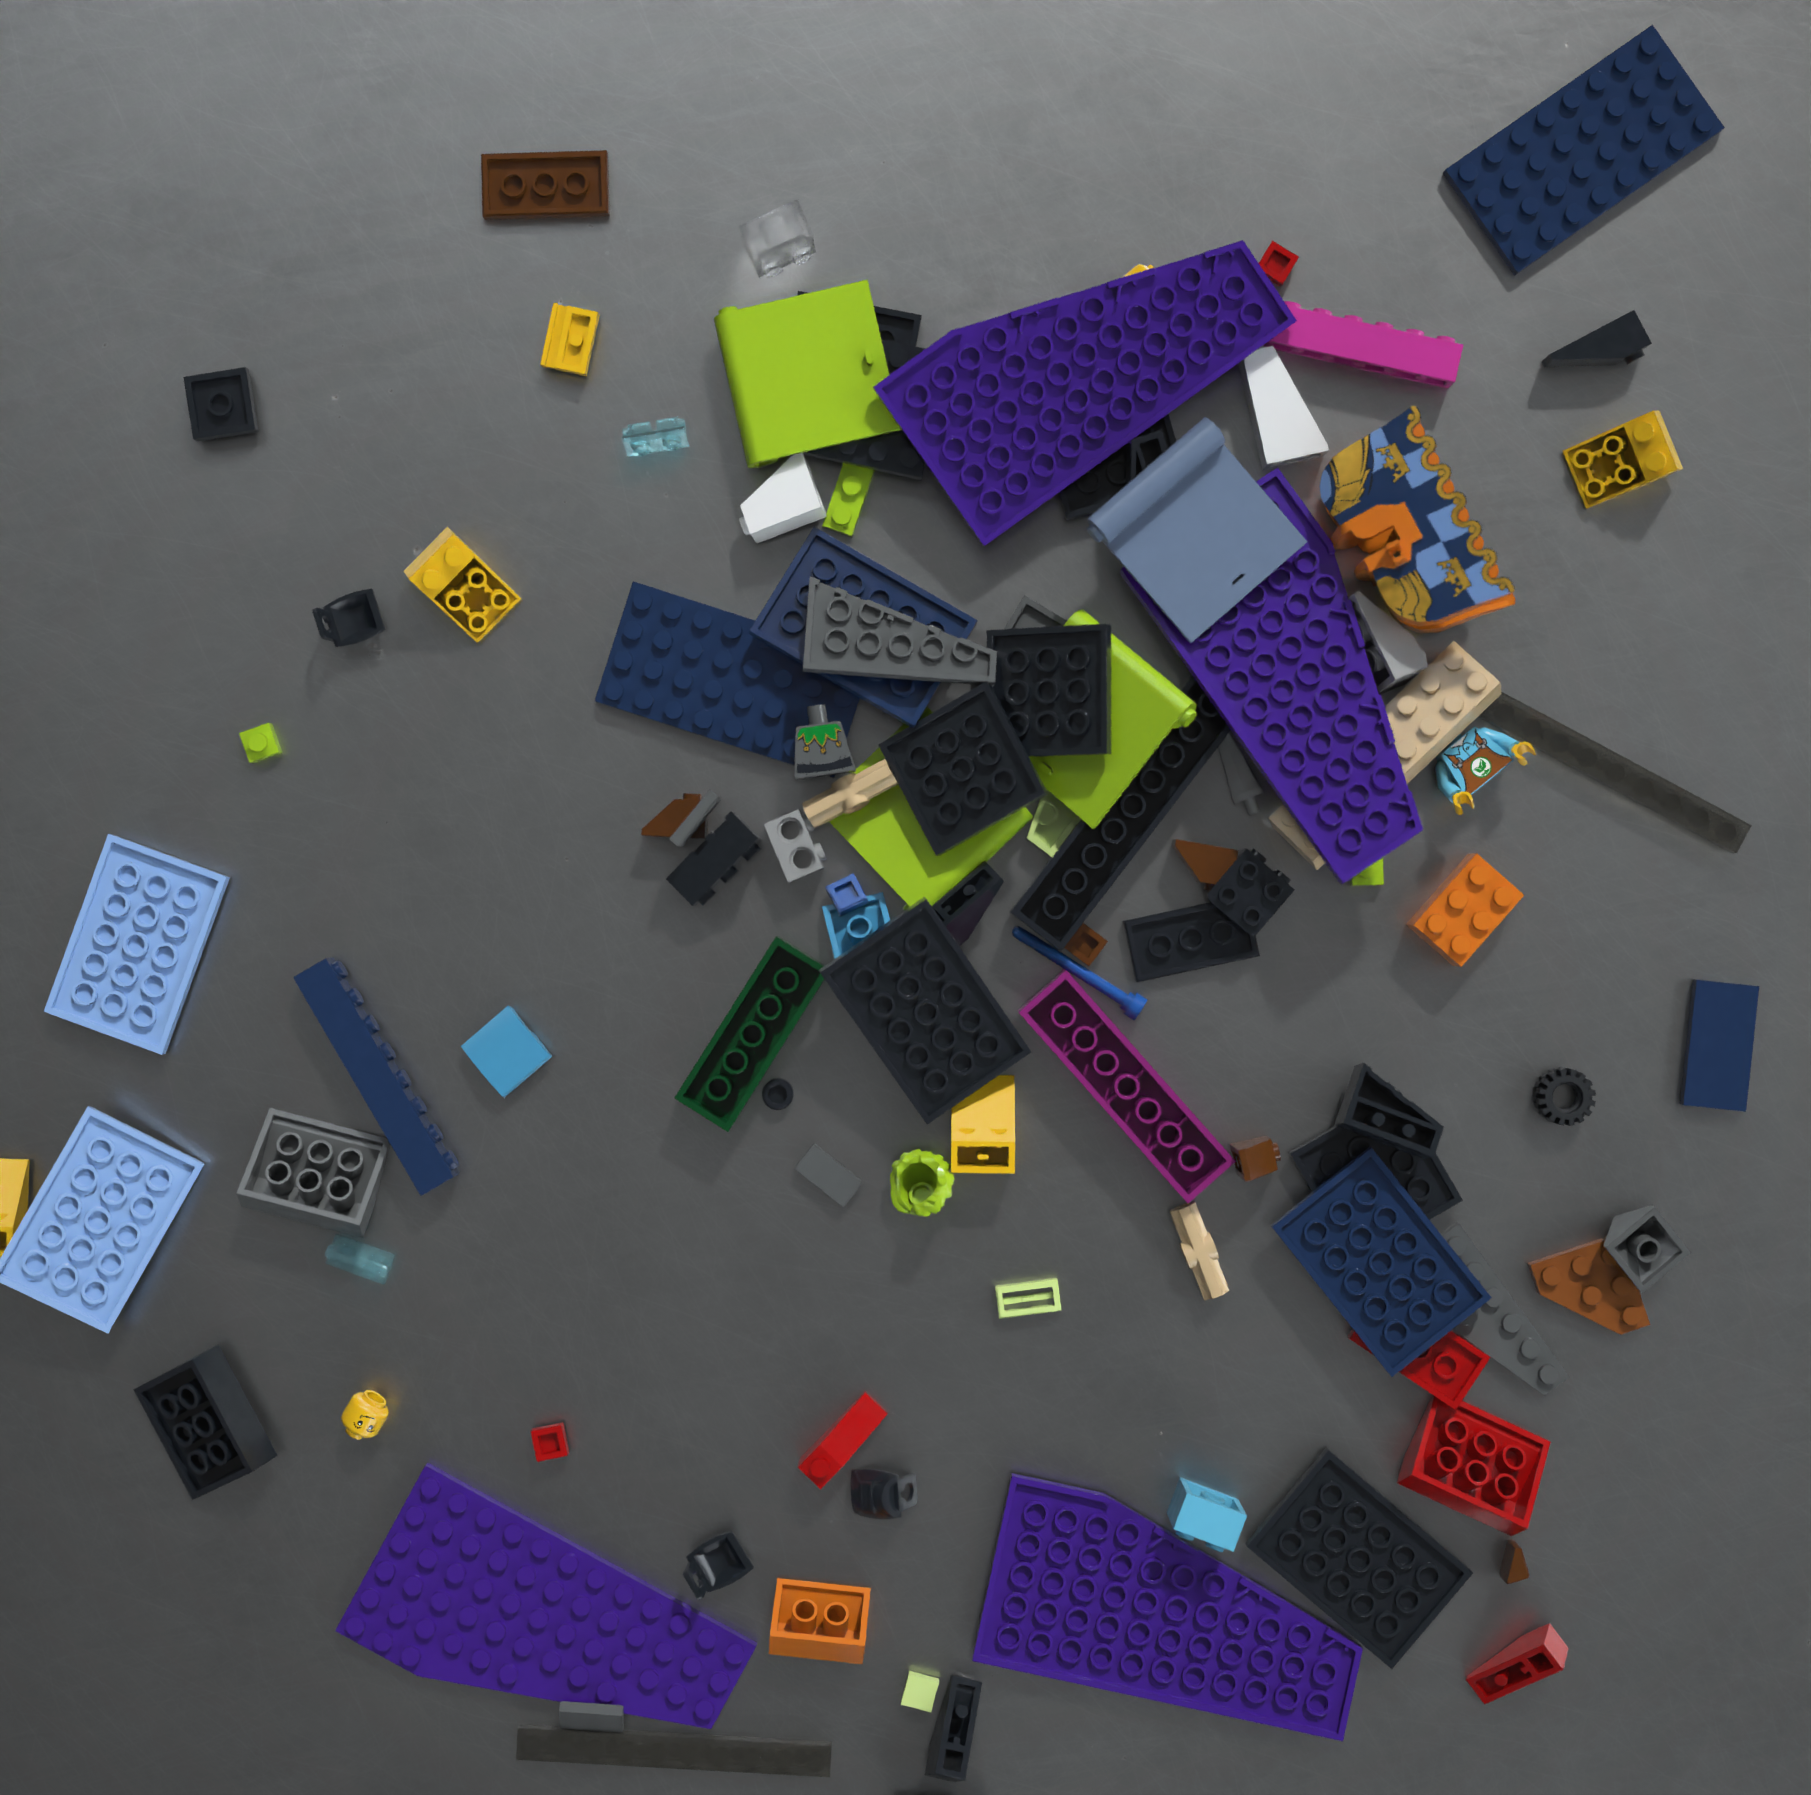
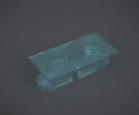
[622,416,689,457]
[325,1233,395,1285]

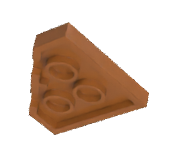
[1527,1237,1650,1335]

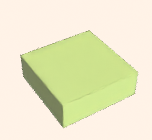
[901,1671,939,1713]

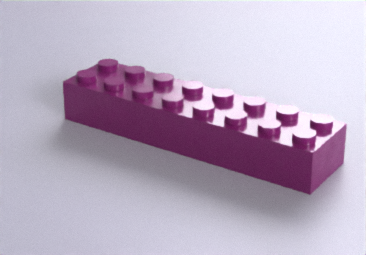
[1017,969,1236,1203]

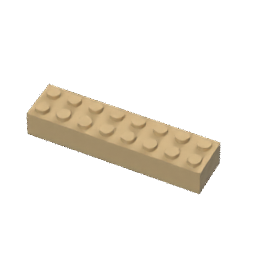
[1268,641,1502,870]

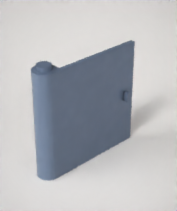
[1086,417,1307,644]

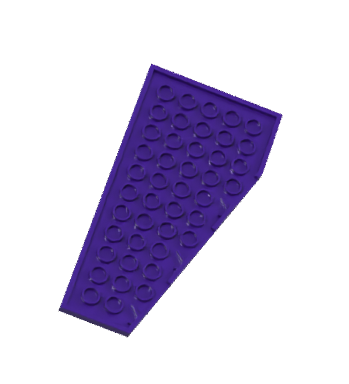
[873,240,1297,546]
[1120,467,1423,885]
[335,1463,757,1729]
[972,1473,1363,1741]

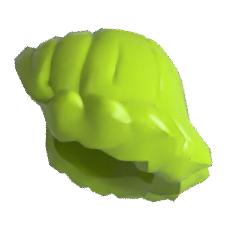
[890,1149,954,1217]

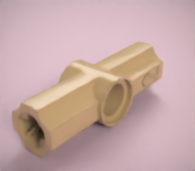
[802,759,898,828]
[1169,1201,1229,1301]

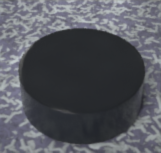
[762,1078,794,1110]

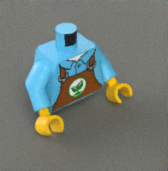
[1435,726,1536,815]

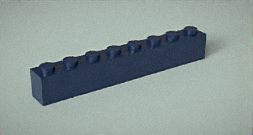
[293,957,460,1196]

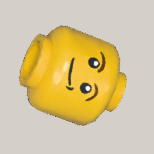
[341,1390,389,1440]

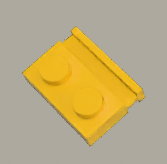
[540,303,600,377]

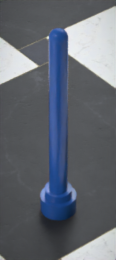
[1012,926,1148,1020]

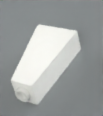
[1238,346,1329,470]

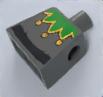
[794,704,856,780]

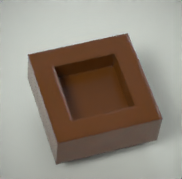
[1064,923,1108,966]

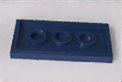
[1680,979,1759,1112]

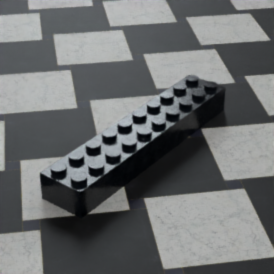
[1010,675,1231,951]

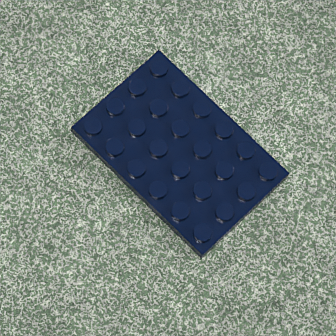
[749,527,978,728]
[1270,1147,1492,1377]

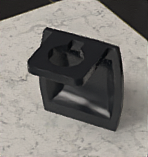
[312,588,386,647]
[851,1469,918,1519]
[683,1531,754,1600]

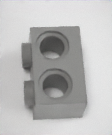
[764,809,827,883]

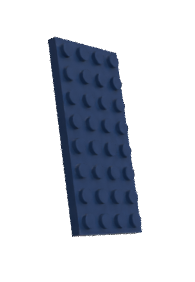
[1443,24,1725,276]
[595,581,860,778]

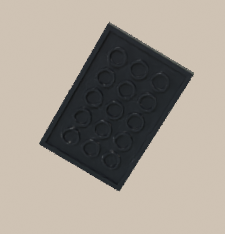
[819,897,1031,1125]
[1245,1447,1473,1669]

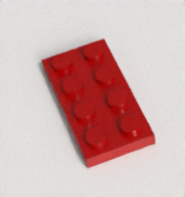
[1347,1329,1491,1410]

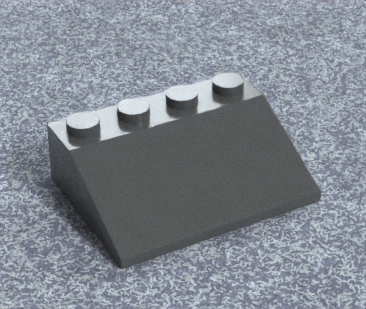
[236,1108,391,1238]

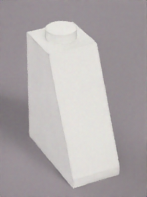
[739,453,827,544]

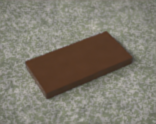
[481,150,610,220]

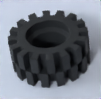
[1532,1067,1596,1126]

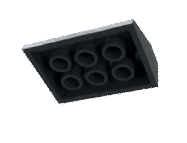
[133,1345,278,1500]

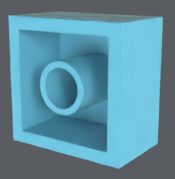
[1167,1478,1247,1552]

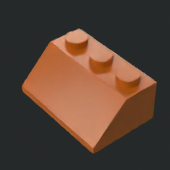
[769,1578,871,1664]

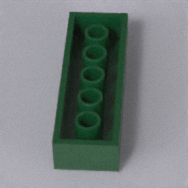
[674,936,825,1132]

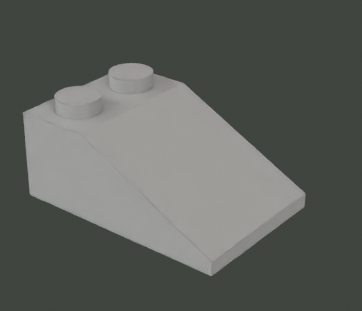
[1348,591,1428,695]

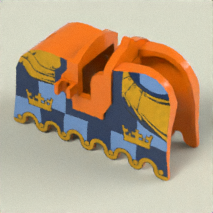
[1320,406,1516,634]

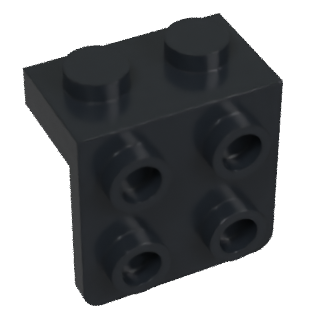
[1207,848,1295,935]

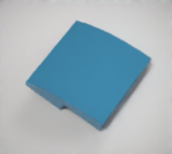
[461,1005,552,1098]

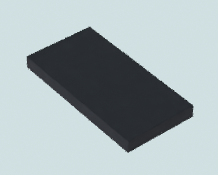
[1123,902,1260,982]

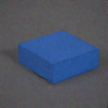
[826,873,868,916]

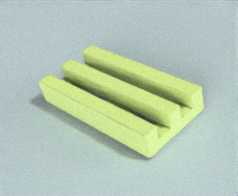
[995,1278,1062,1319]

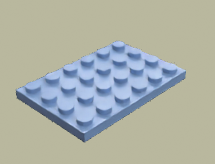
[44,834,230,1055]
[0,1105,204,1333]

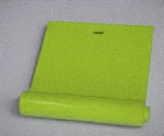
[714,279,901,468]
[1029,609,1197,829]
[829,707,1033,910]

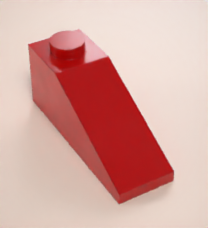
[798,1391,888,1489]
[1466,1623,1569,1705]

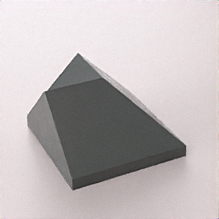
[1603,1205,1691,1293]

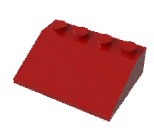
[1397,1395,1551,1536]

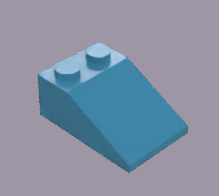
[822,892,890,959]

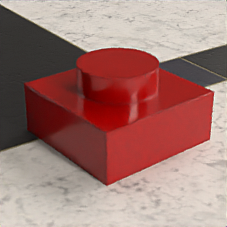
[1259,241,1299,287]
[531,1422,570,1462]

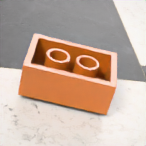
[1406,853,1524,967]

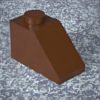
[641,793,709,839]
[1172,839,1238,891]
[1230,1136,1281,1182]

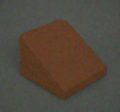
[1499,1539,1530,1584]

